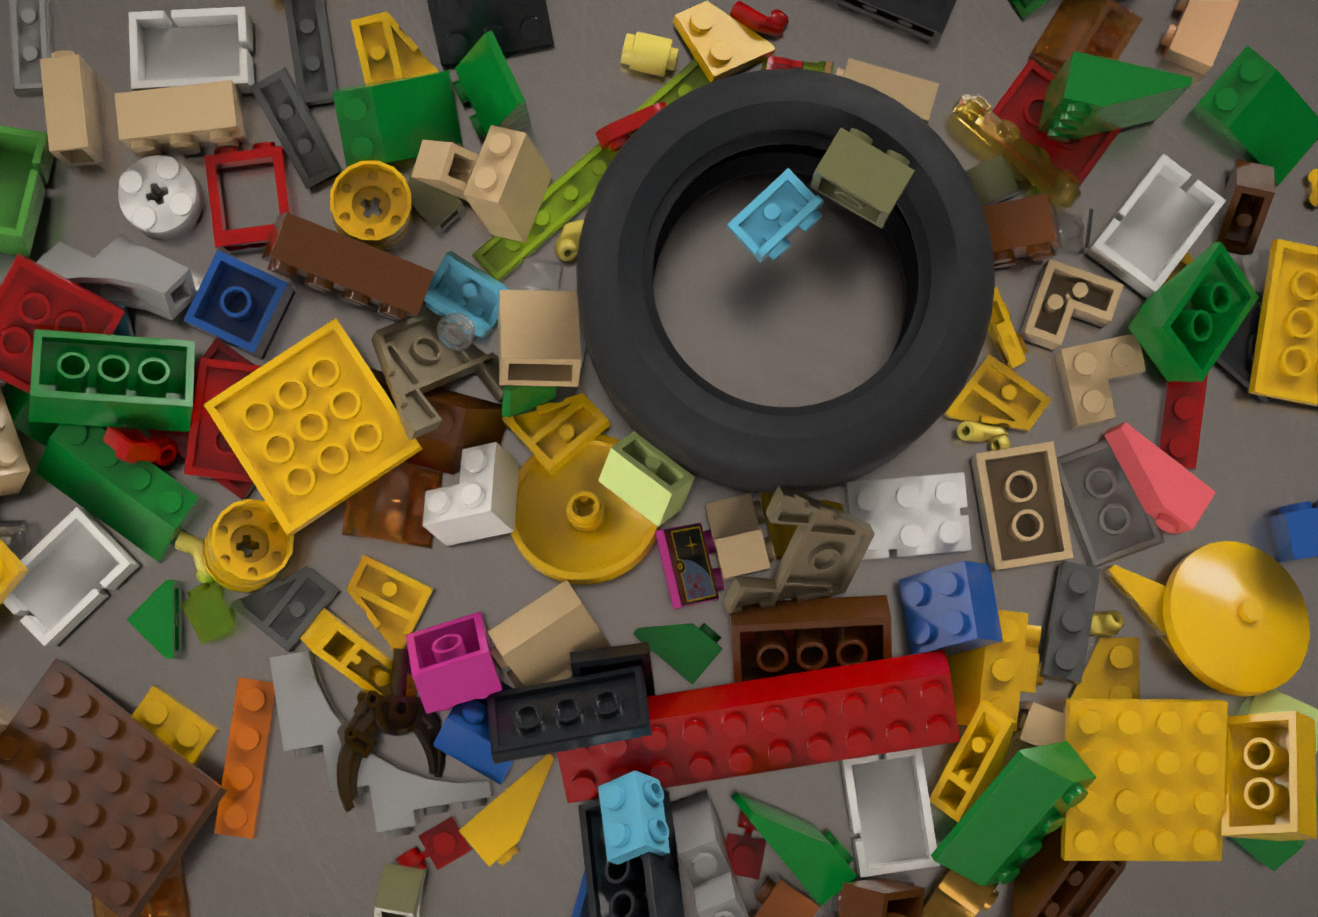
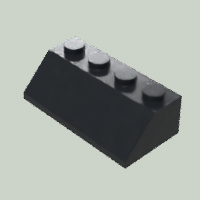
[578,790,685,917]

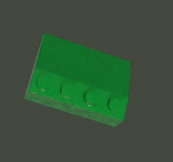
[1038,51,1193,142]

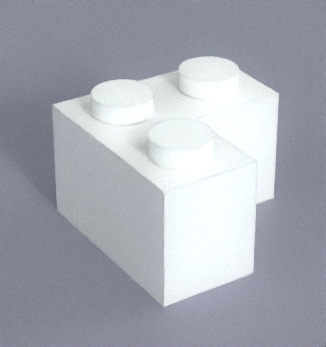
[422,442,519,546]

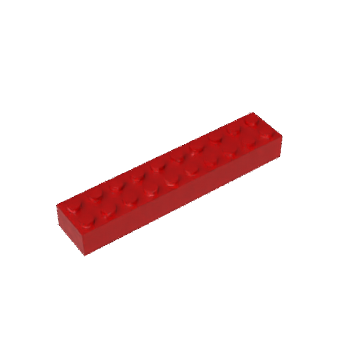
[557,650,960,803]

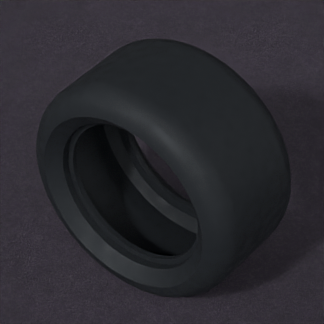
[576,69,995,494]

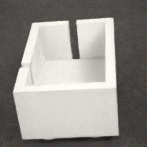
[128,6,255,94]
[1086,153,1226,299]
[844,472,972,562]
[3,507,140,647]
[840,748,940,877]

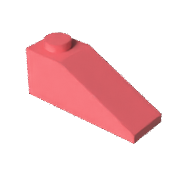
[1104,422,1216,535]

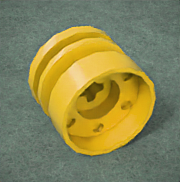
[330,161,412,251]
[202,499,294,593]

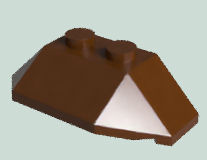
[370,368,506,475]
[1013,825,1127,917]

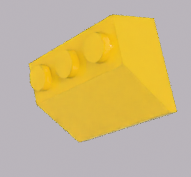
[947,610,1029,731]
[1221,711,1317,841]

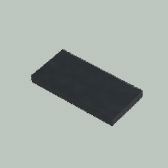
[487,665,652,764]

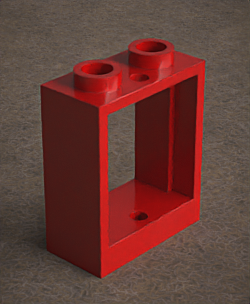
[204,142,294,253]

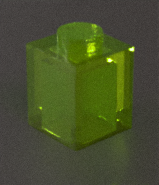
[181,582,243,645]

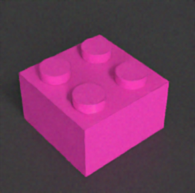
[406,612,502,714]

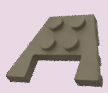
[371,310,505,440]
[723,486,875,613]

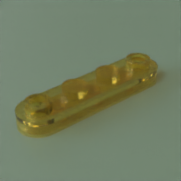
[952,94,1081,208]

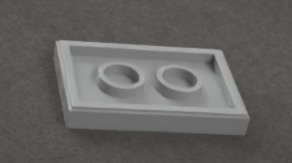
[1057,440,1165,567]

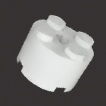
[118,155,204,240]

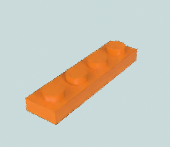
[214,678,276,839]

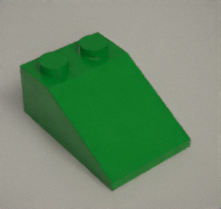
[453,30,531,138]
[1189,45,1318,186]
[333,70,463,168]
[1128,242,1259,382]
[731,792,857,907]

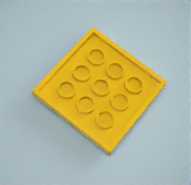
[1248,239,1318,407]
[203,318,423,536]
[1061,698,1228,861]

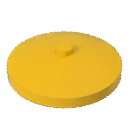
[511,434,661,585]
[1163,541,1310,697]

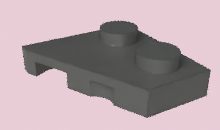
[230,566,339,652]

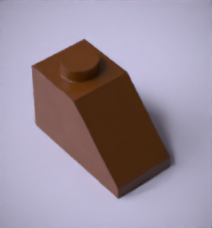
[1215,159,1275,255]

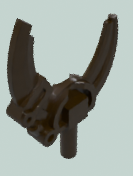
[337,648,446,813]

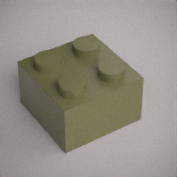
[810,128,915,229]

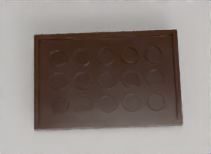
[0,658,227,917]

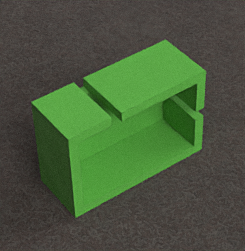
[0,126,54,257]

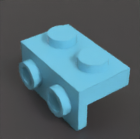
[727,168,824,263]
[424,251,511,338]
[598,770,670,865]

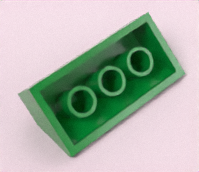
[29,329,195,432]
[35,424,207,563]
[931,741,1097,886]

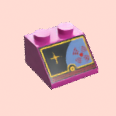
[655,523,725,611]

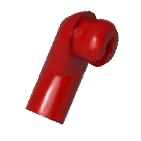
[730,1,789,37]

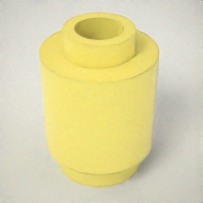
[620,31,679,77]

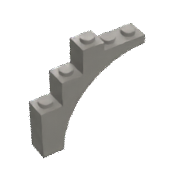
[0,234,197,320]
[269,651,494,838]
[671,790,749,917]

